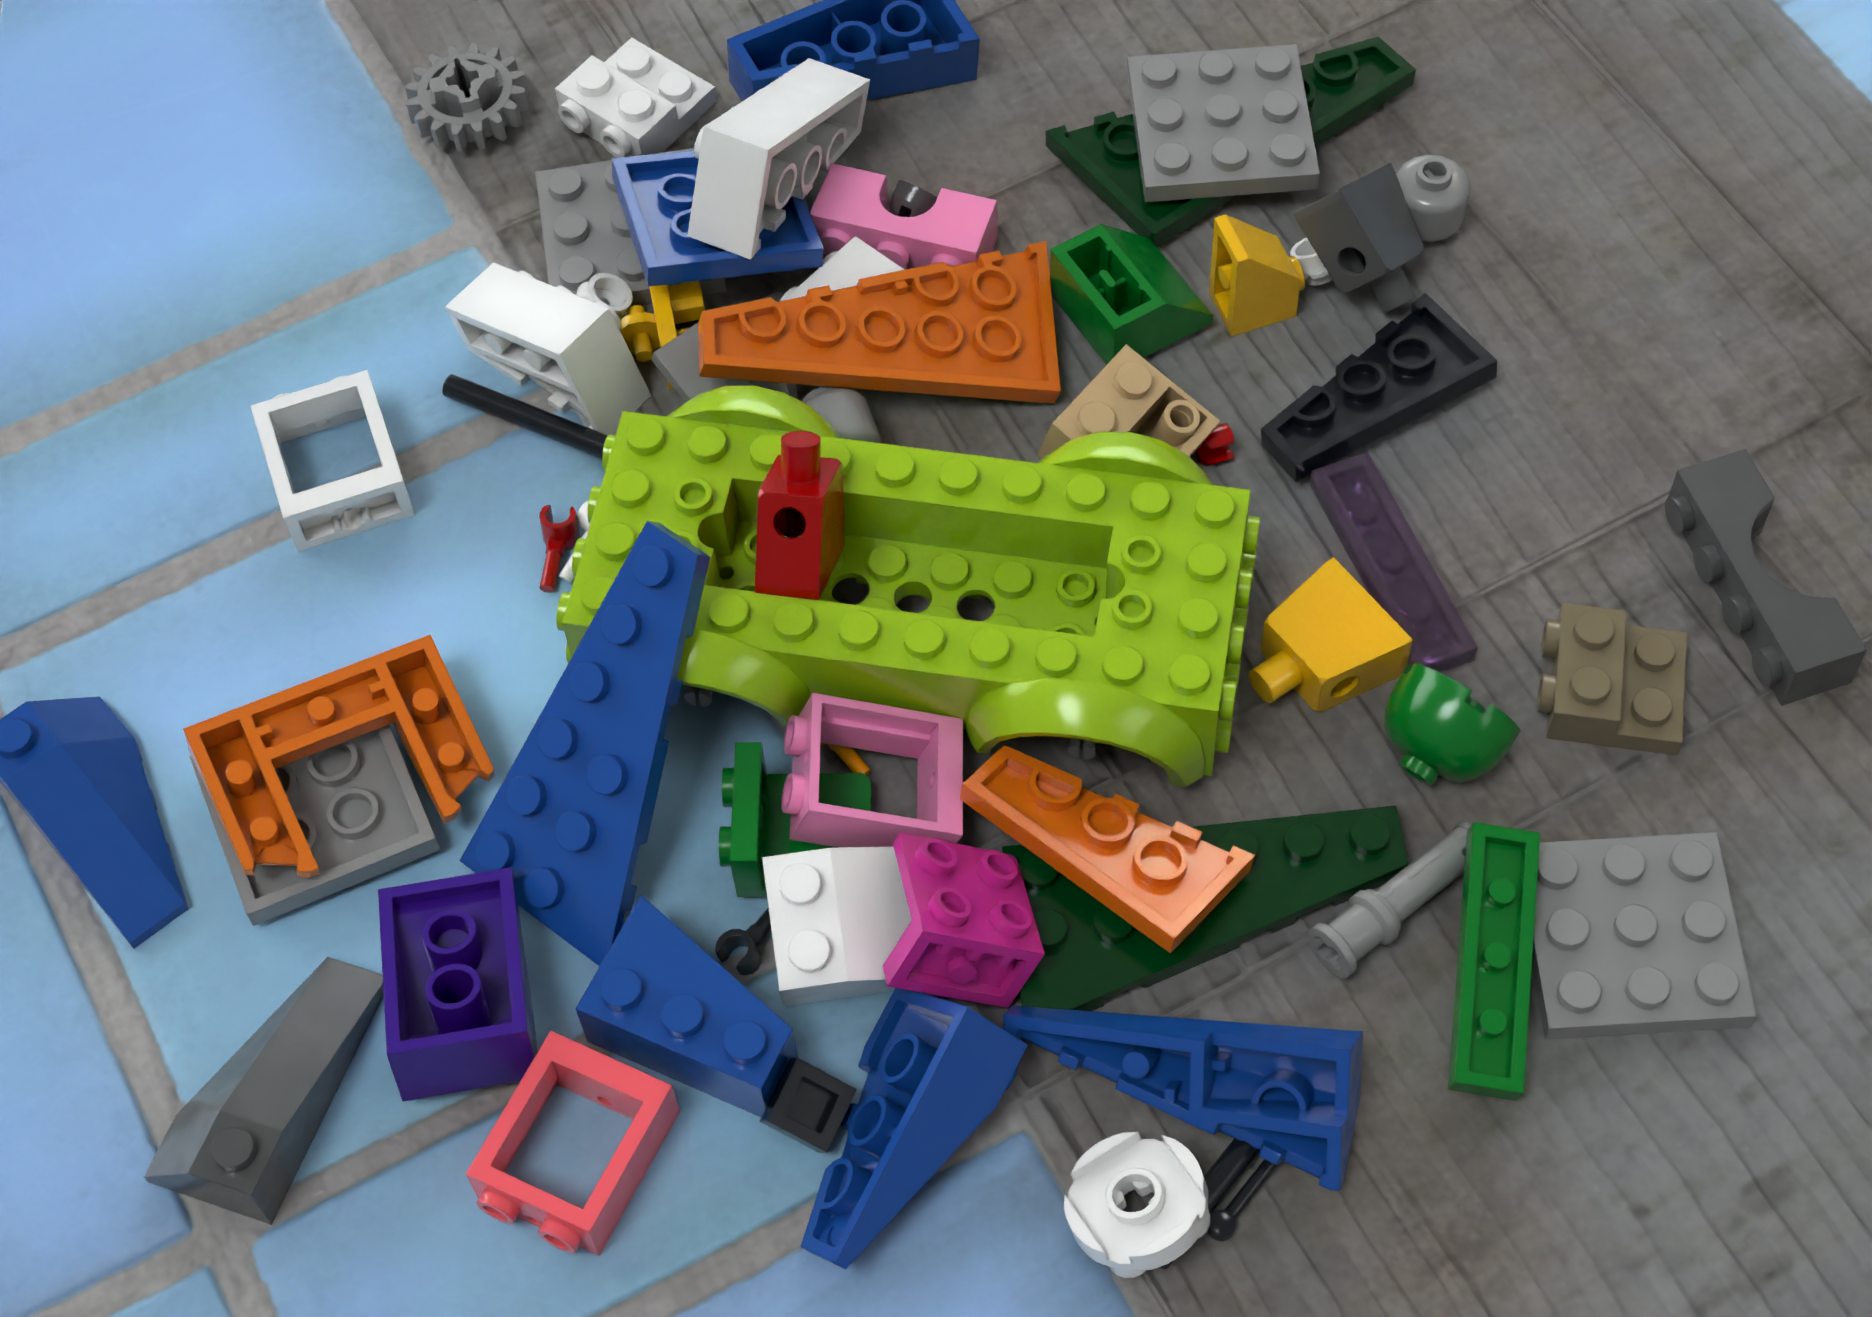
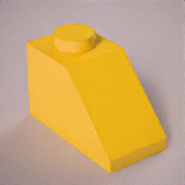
[1209,214,1305,337]

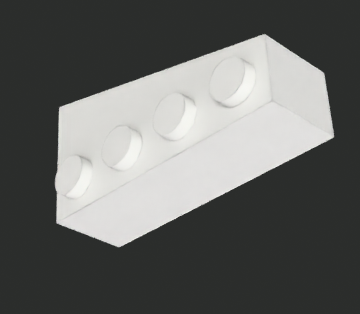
[687,58,870,260]

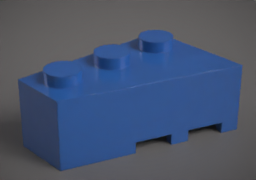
[575,895,798,1117]

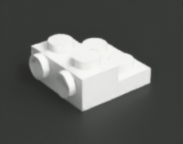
[555,37,717,158]

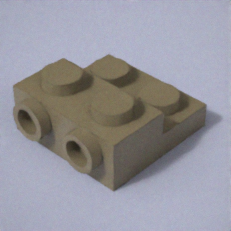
[1537,603,1687,755]

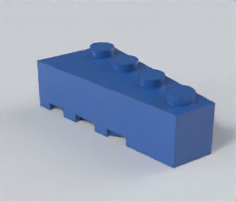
[727,0,980,101]

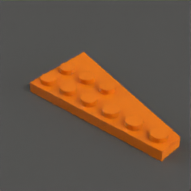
[698,241,1061,404]

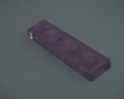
[1310,452,1478,673]

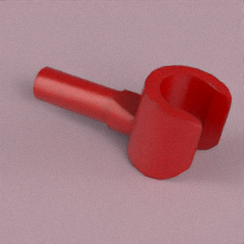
[1195,423,1234,465]
[539,505,579,593]

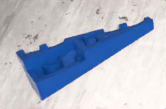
[1003,1006,1363,1191]

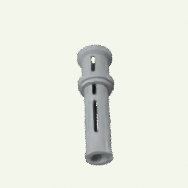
[1307,822,1471,979]

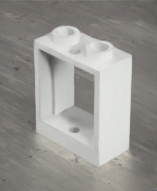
[250,370,415,552]

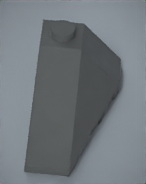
[144,957,384,1225]

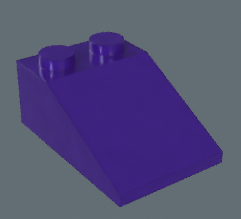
[378,867,537,1102]

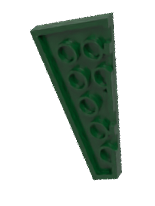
[1045,37,1416,247]
[1002,805,1408,1011]

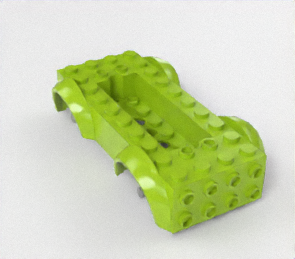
[556,385,1260,787]

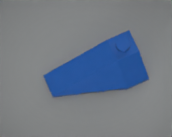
[0,696,189,949]
[801,988,1028,1270]

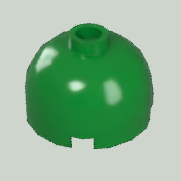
[1384,663,1521,786]

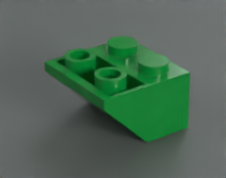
[1050,224,1214,365]

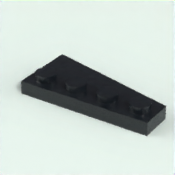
[1261,293,1497,482]

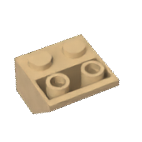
[1037,344,1221,459]

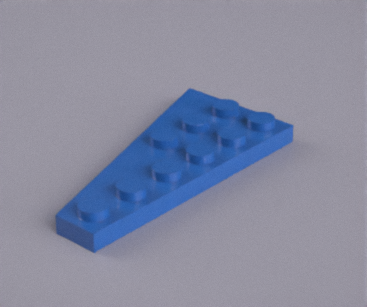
[460,521,710,967]

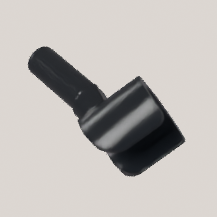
[715,907,771,975]

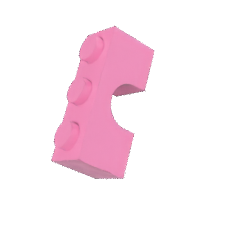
[810,163,998,269]

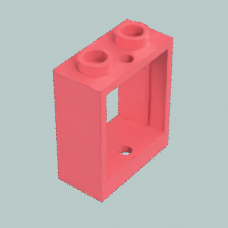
[466,1030,680,1256]

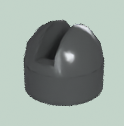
[890,180,937,217]

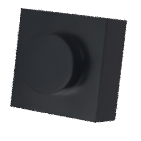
[759,1058,857,1153]

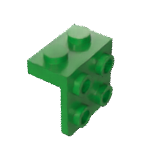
[719,742,872,897]

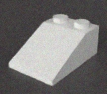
[762,846,912,1007]

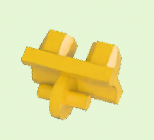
[619,281,705,390]

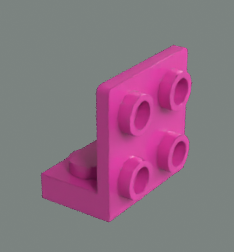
[883,832,1045,1008]

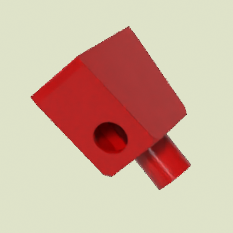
[755,431,845,600]

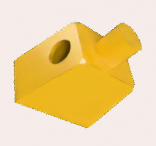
[1248,557,1413,712]

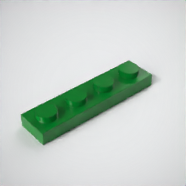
[1448,822,1540,1101]

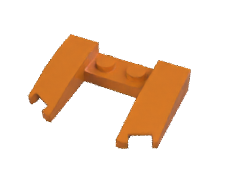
[183,635,494,878]

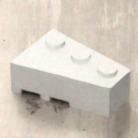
[445,262,652,435]

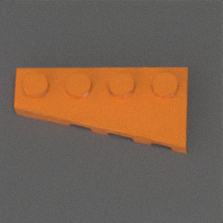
[960,745,1255,954]

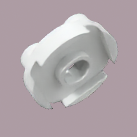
[1064,1132,1210,1278]

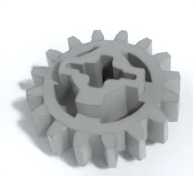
[405,43,529,152]

